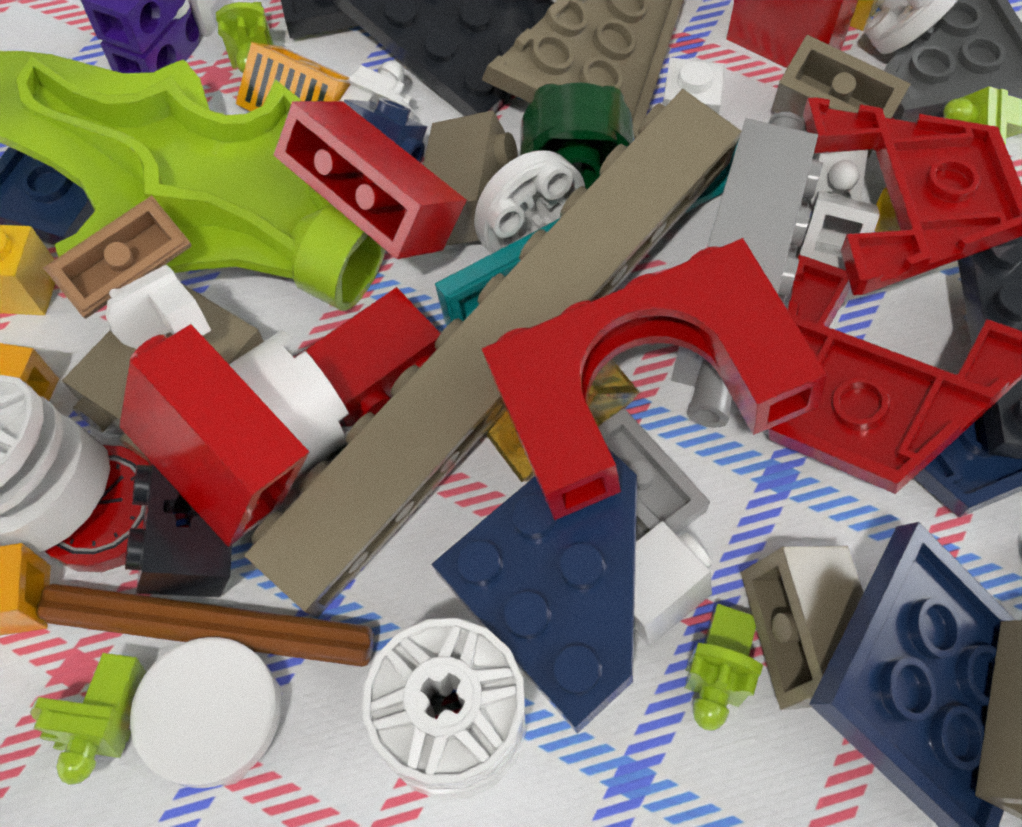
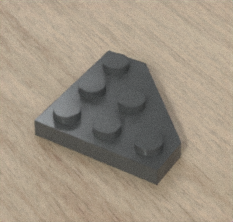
[884,0,1022,122]

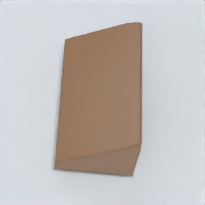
[43,196,192,319]

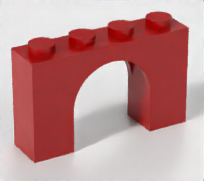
[481,238,827,520]

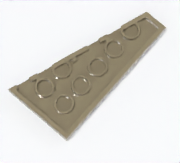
[482,0,683,139]

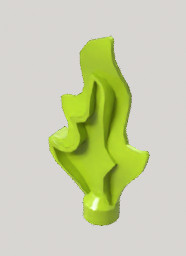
[0,51,385,311]

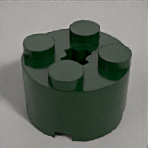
[520,82,634,189]

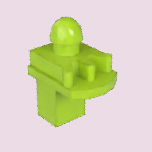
[216,2,274,73]
[943,86,1022,145]
[684,604,763,731]
[30,653,147,785]

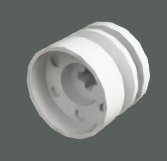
[0,375,110,553]
[362,618,526,800]

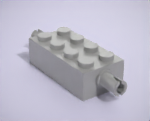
[671,112,823,428]

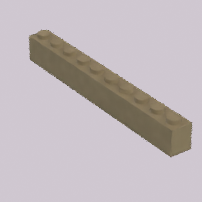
[244,88,742,618]

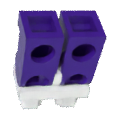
[80,0,218,73]

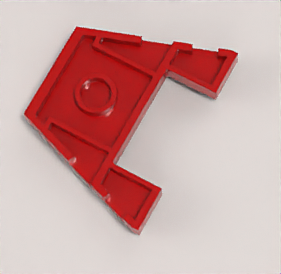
[803,97,1022,296]
[768,255,1022,494]

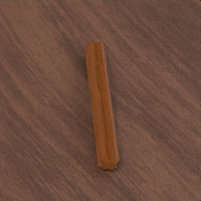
[36,583,374,667]

